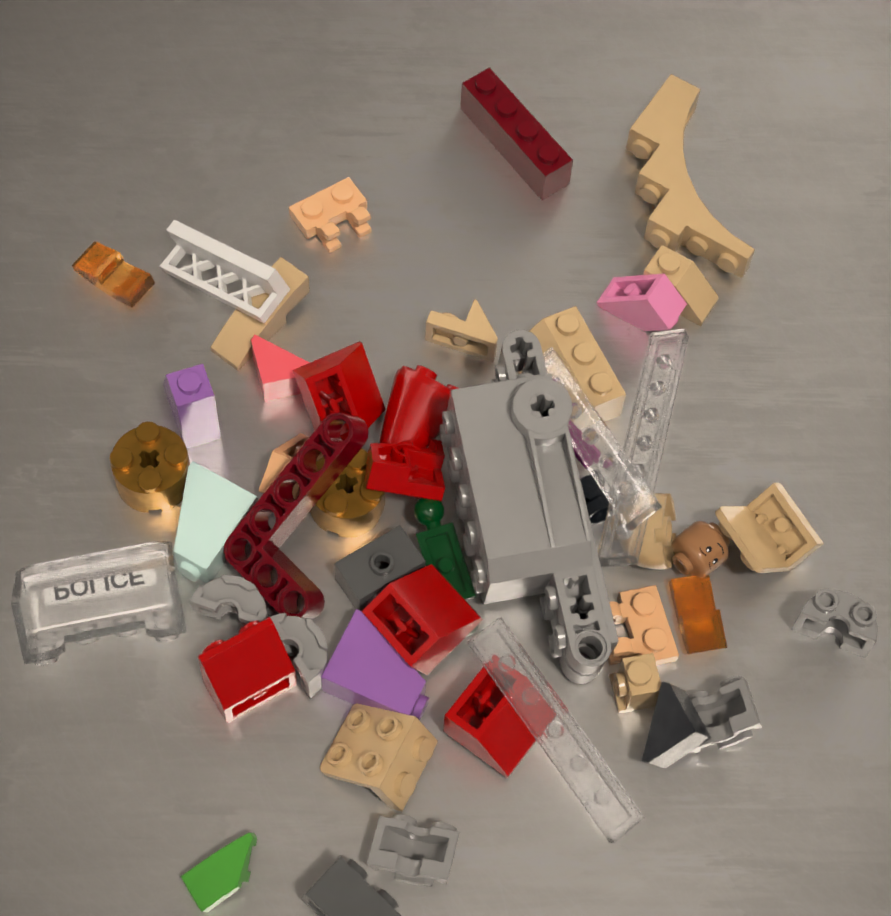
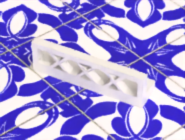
[160,219,291,323]

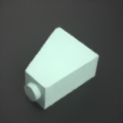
[173,461,258,583]

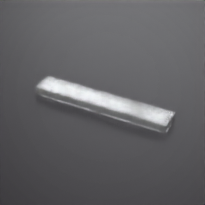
[543,347,662,531]
[467,617,645,843]

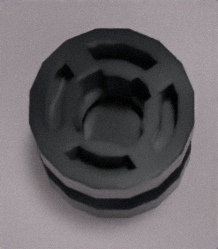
[580,473,620,525]

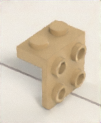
[715,483,824,573]
[320,704,438,811]

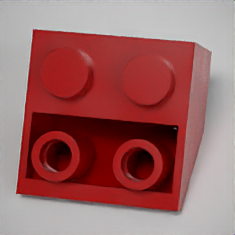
[292,341,386,441]
[362,564,483,675]
[198,617,297,723]
[443,655,555,779]

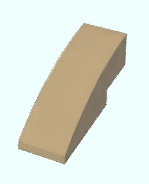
[210,257,310,371]

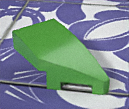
[181,832,257,912]

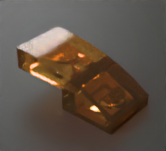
[72,241,155,308]
[669,575,727,655]

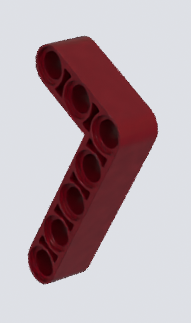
[224,413,369,620]

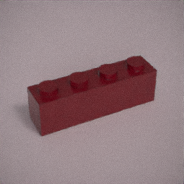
[460,67,573,200]

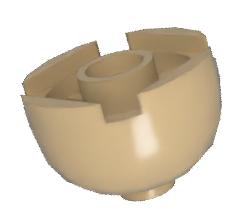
[614,493,676,570]

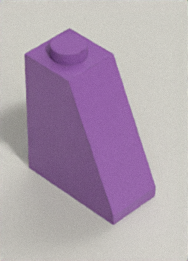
[163,364,221,449]
[321,609,430,720]

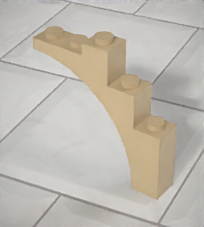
[626,74,755,278]

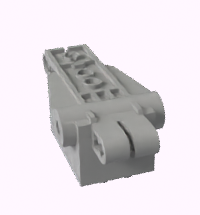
[440,330,619,684]

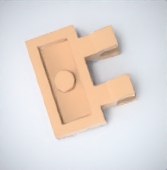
[289,177,371,254]
[608,585,679,665]

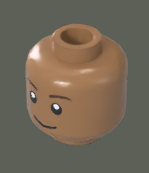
[672,521,730,578]

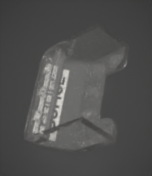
[11,541,187,666]

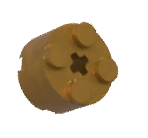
[110,421,190,513]
[310,448,385,538]

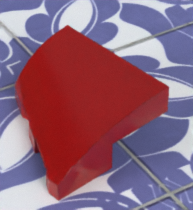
[366,439,445,501]

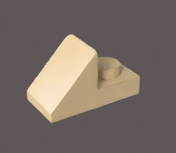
[425,299,498,362]

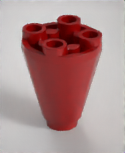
[379,365,459,449]

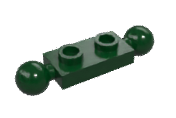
[414,498,479,637]

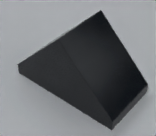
[642,682,711,768]

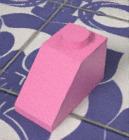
[597,273,687,331]

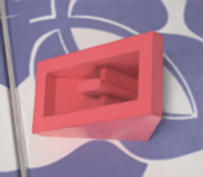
[251,335,310,402]

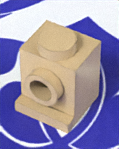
[609,653,661,713]

